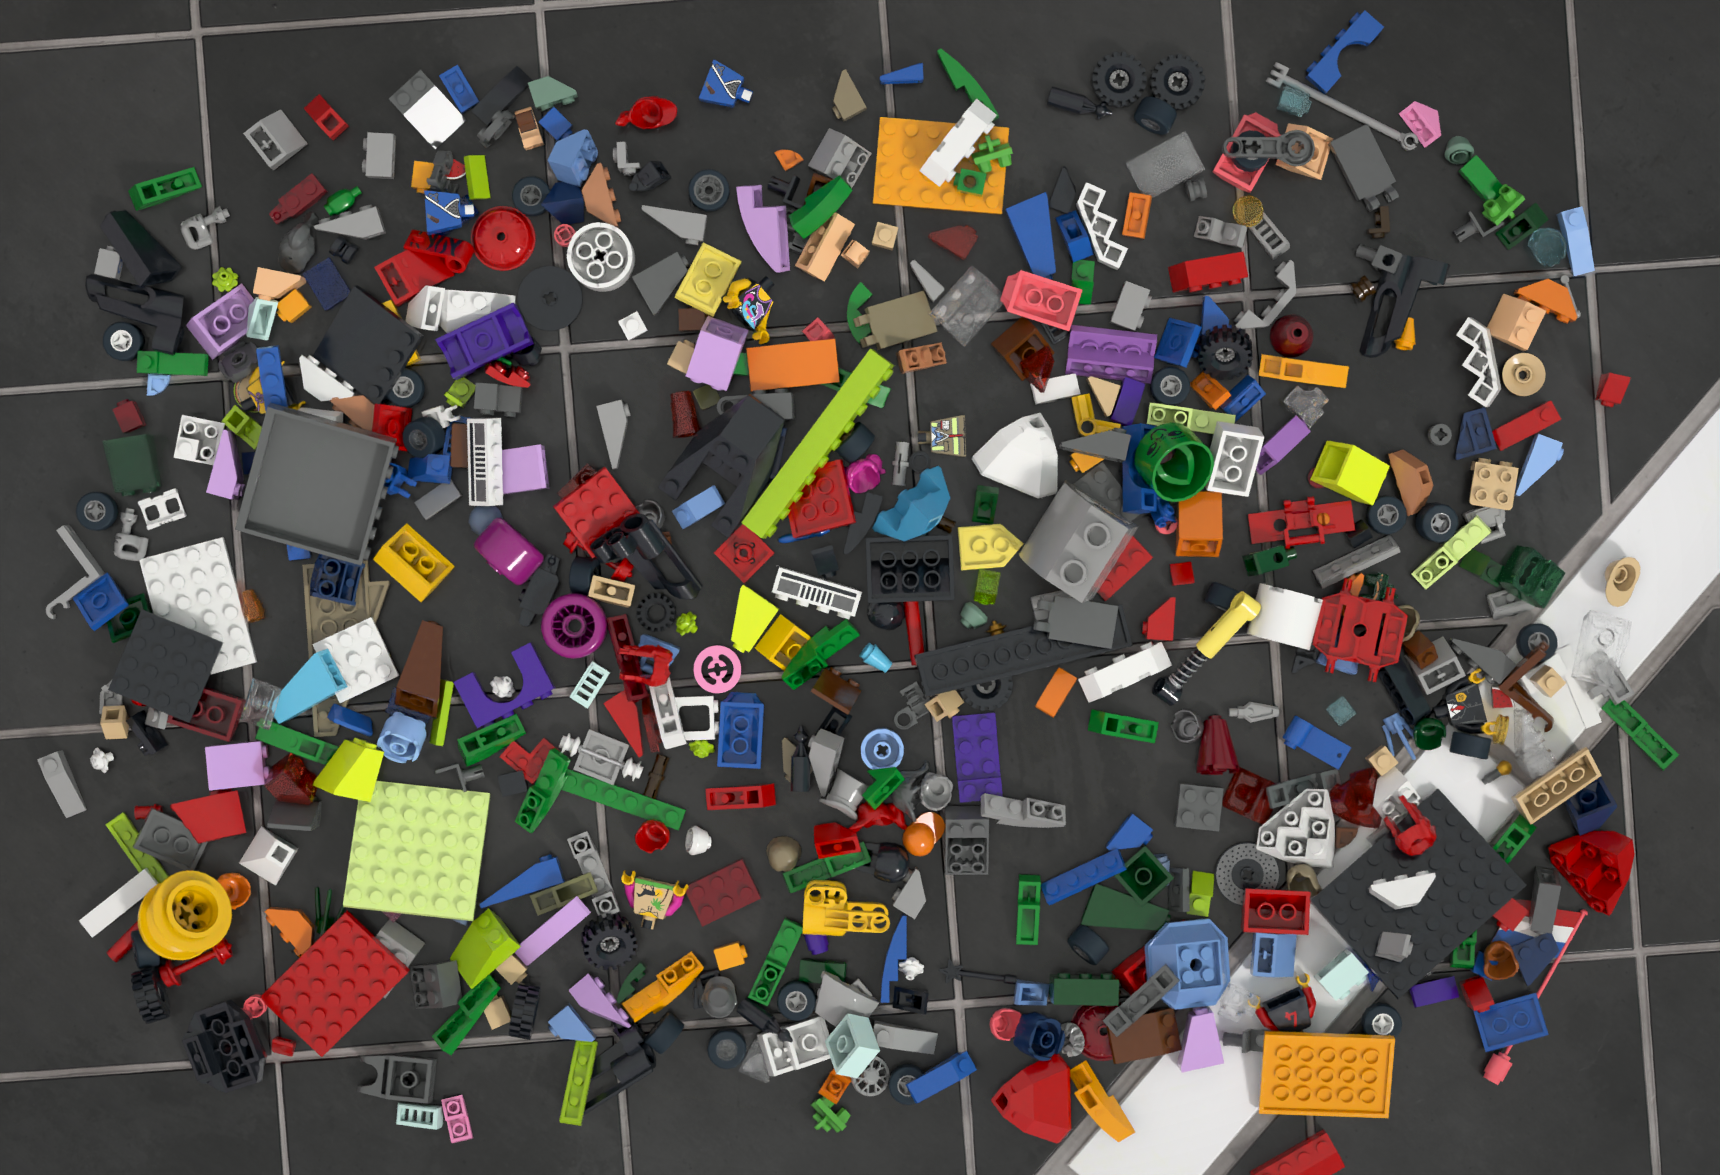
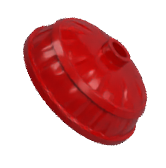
[471,206,536,271]

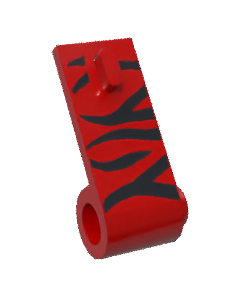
[404,229,474,273]

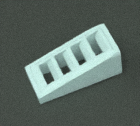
[570,661,611,709]
[396,1102,444,1130]

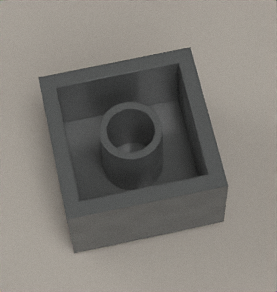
[1174,782,1224,831]

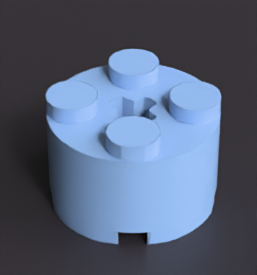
[377,712,426,763]
[861,728,904,770]

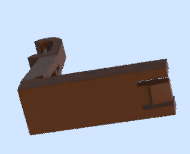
[1498,640,1554,732]

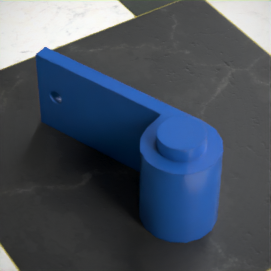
[1282,715,1351,770]

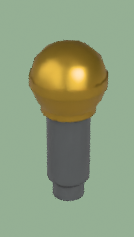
[1481,761,1512,785]

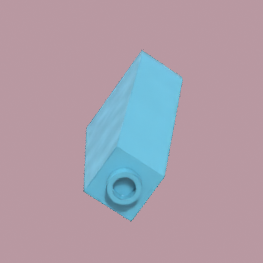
[269,649,348,724]

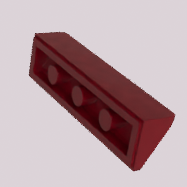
[606,614,649,702]

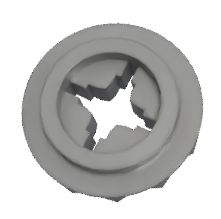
[1061,1022,1084,1057]

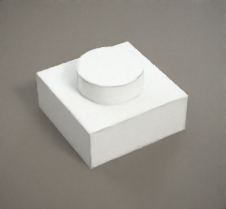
[618,311,648,341]

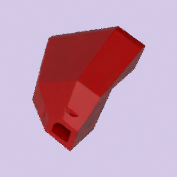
[1549,831,1635,916]
[991,1053,1071,1143]

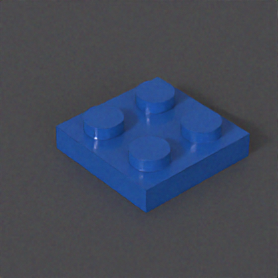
[73,572,129,631]

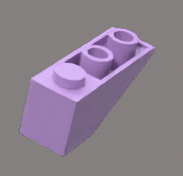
[569,974,631,1028]

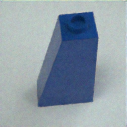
[1005,192,1056,280]

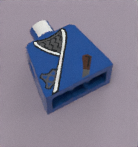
[699,60,753,108]
[424,191,474,235]

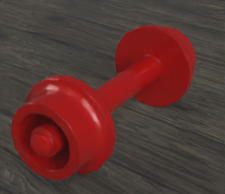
[563,532,634,582]
[159,937,233,987]

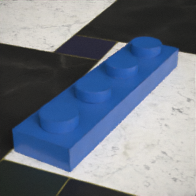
[1041,849,1127,905]

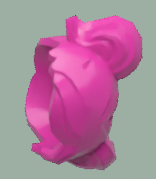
[844,454,886,494]

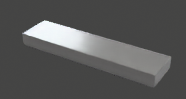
[1313,534,1400,589]

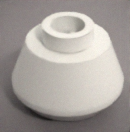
[685,826,711,855]

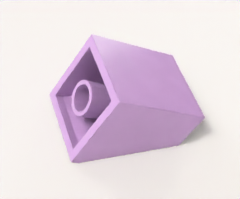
[686,316,749,391]
[502,444,550,494]
[205,741,271,790]
[1177,1006,1224,1072]

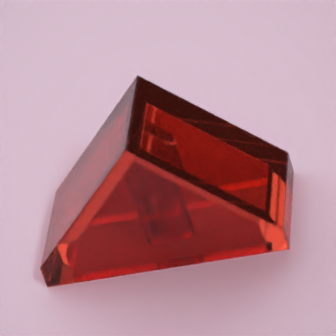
[1020,346,1055,393]

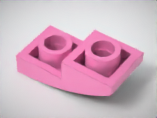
[441,1095,473,1143]

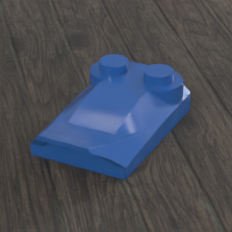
[717,692,764,769]

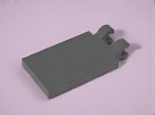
[1328,124,1399,212]
[1033,596,1118,649]

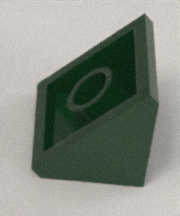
[107,593,153,643]
[1114,846,1174,907]

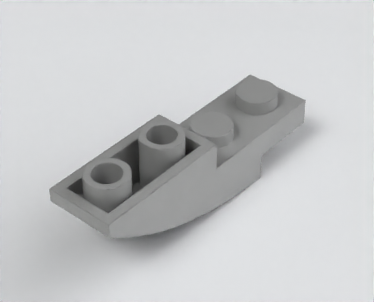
[981,793,1066,828]

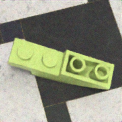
[1147,403,1236,434]
[1411,515,1492,589]

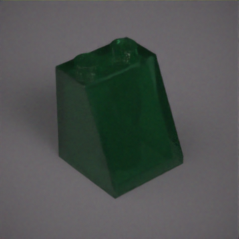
[103,434,162,497]

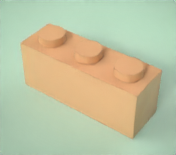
[795,213,855,282]

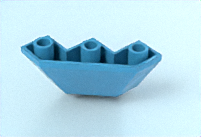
[872,466,950,541]

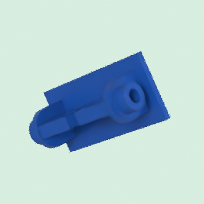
[1151,495,1177,528]

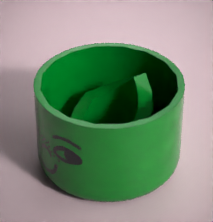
[1134,422,1214,502]

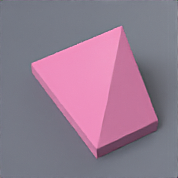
[1399,101,1441,148]

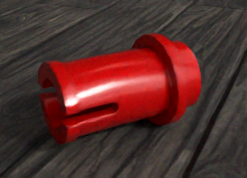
[134,803,163,820]

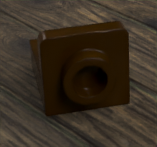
[1366,206,1390,238]

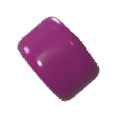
[474,517,544,586]
[541,593,608,659]

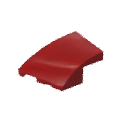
[170,790,246,844]

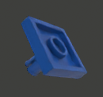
[1154,318,1202,368]

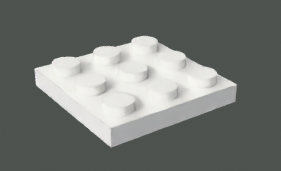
[312,617,400,703]

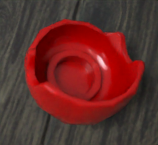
[635,820,670,853]

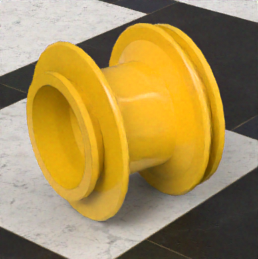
[138,870,232,960]

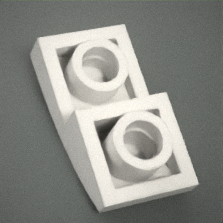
[1030,374,1081,405]
[1520,653,1568,695]

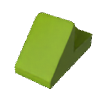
[1186,870,1214,917]

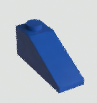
[906,1051,977,1104]

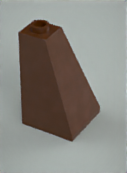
[395,620,443,718]

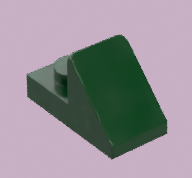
[972,485,999,524]
[1459,549,1508,587]

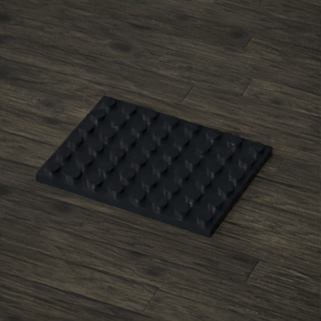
[1310,789,1527,999]

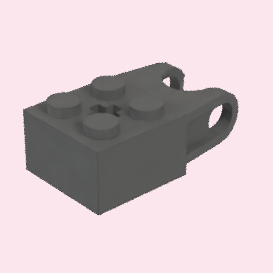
[717,389,796,421]
[357,1055,437,1104]

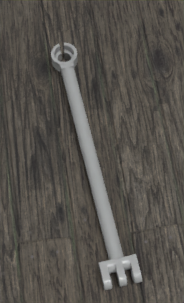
[1266,62,1418,151]

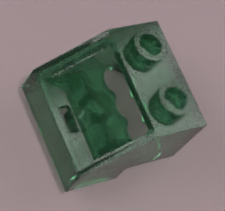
[1496,545,1565,609]

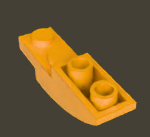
[1259,354,1349,388]
[622,951,704,1022]
[1070,1060,1135,1142]

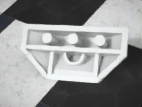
[439,290,516,333]

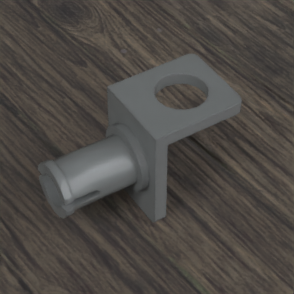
[1453,211,1504,243]
[1356,244,1403,274]
[434,764,485,792]
[1223,1029,1269,1053]

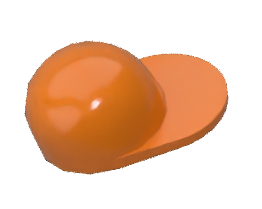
[902,812,945,856]

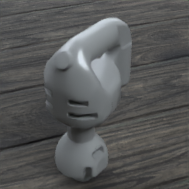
[180,206,230,250]
[113,508,148,561]

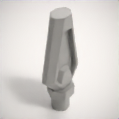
[1228,702,1279,723]

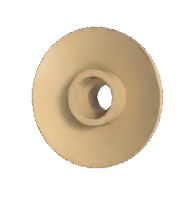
[1502,353,1546,396]

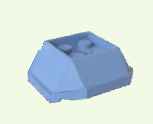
[1144,918,1230,1010]

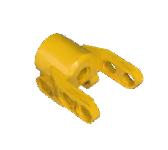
[802,880,890,936]

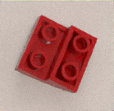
[485,360,531,388]

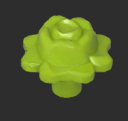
[212,267,238,292]
[676,612,698,636]
[689,740,715,758]

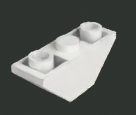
[299,355,357,402]
[1368,870,1436,910]

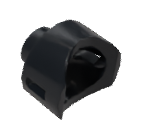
[509,334,542,366]

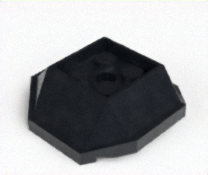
[182,1000,267,1093]

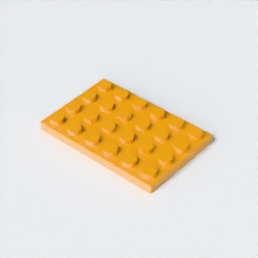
[873,117,1009,215]
[1258,1031,1395,1118]

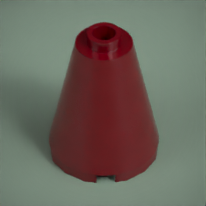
[1270,314,1313,358]
[1196,715,1240,775]

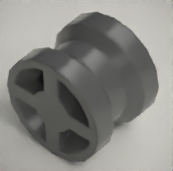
[1185,177,1207,202]
[1428,424,1452,446]

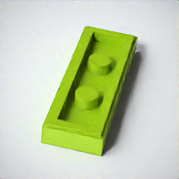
[429,679,454,746]

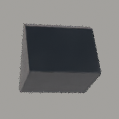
[1344,519,1373,548]

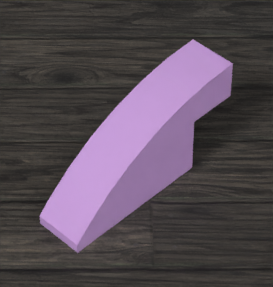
[736,185,790,272]
[515,896,591,966]

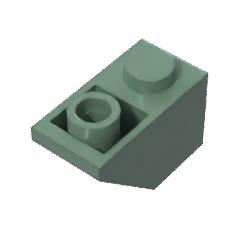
[528,76,578,112]

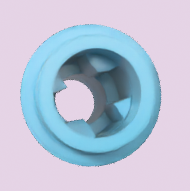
[859,643,892,673]

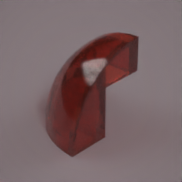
[1329,768,1382,828]

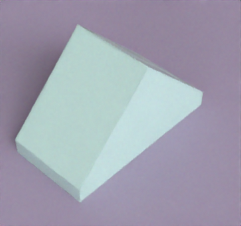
[246,297,278,340]

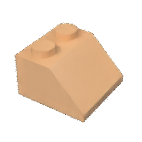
[1276,123,1333,180]
[253,267,307,301]
[1487,294,1546,351]

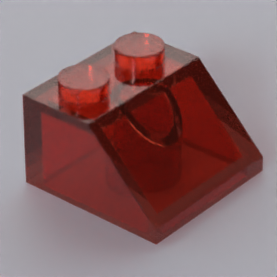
[1222,767,1276,825]

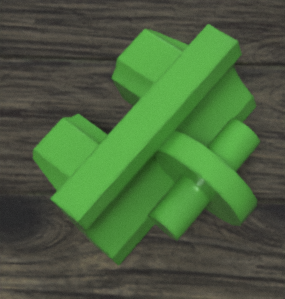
[971,135,1013,173]
[1482,184,1525,226]
[811,1096,851,1133]

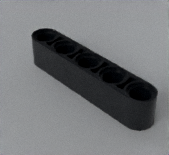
[1359,624,1431,725]

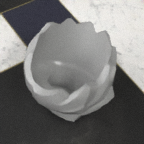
[917,772,953,811]

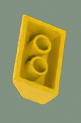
[373,523,455,602]

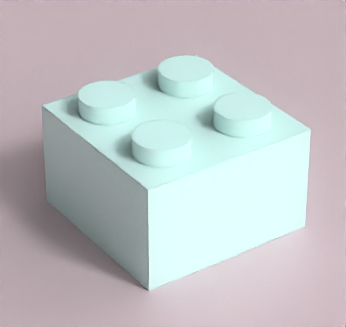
[1314,948,1369,1000]
[825,1013,880,1078]

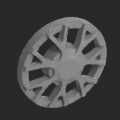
[851,1056,890,1096]

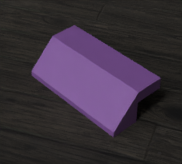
[1065,325,1157,384]

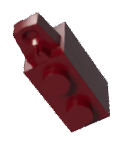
[269,173,329,225]

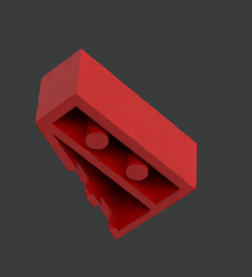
[1168,251,1248,293]

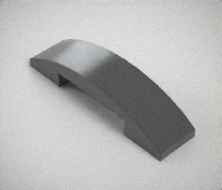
[1266,769,1342,809]
[1102,964,1180,1037]

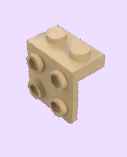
[1469,458,1519,510]

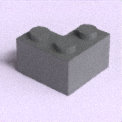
[474,383,523,417]

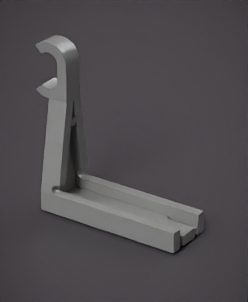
[46,524,105,619]

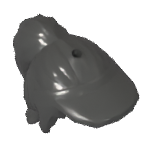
[278,212,318,274]
[890,761,930,822]

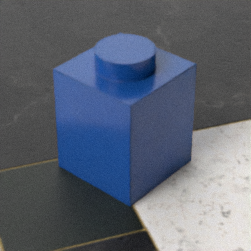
[539,107,574,141]

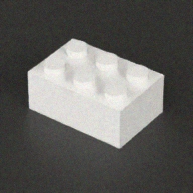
[1205,421,1264,497]

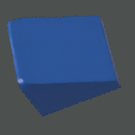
[1470,951,1498,981]

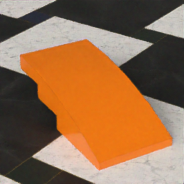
[746,339,840,391]

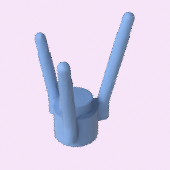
[1382,713,1416,760]

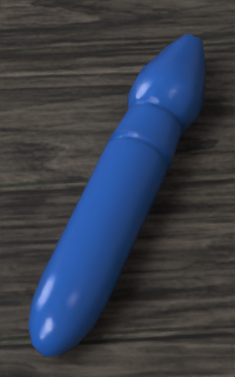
[778,530,830,543]

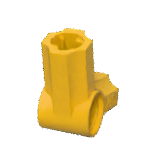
[1071,394,1121,437]

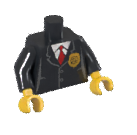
[1433,668,1497,735]

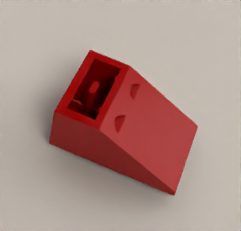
[374,250,455,307]

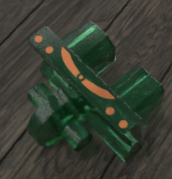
[1362,572,1398,601]

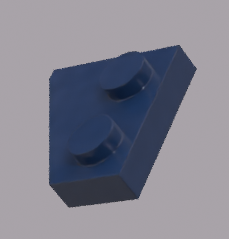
[1455,407,1497,460]
[1511,933,1559,986]

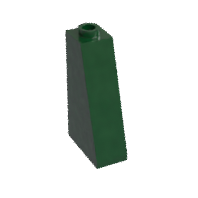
[1080,883,1171,931]

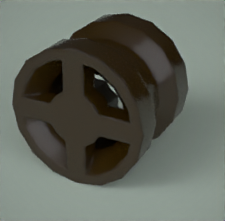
[1349,275,1376,303]

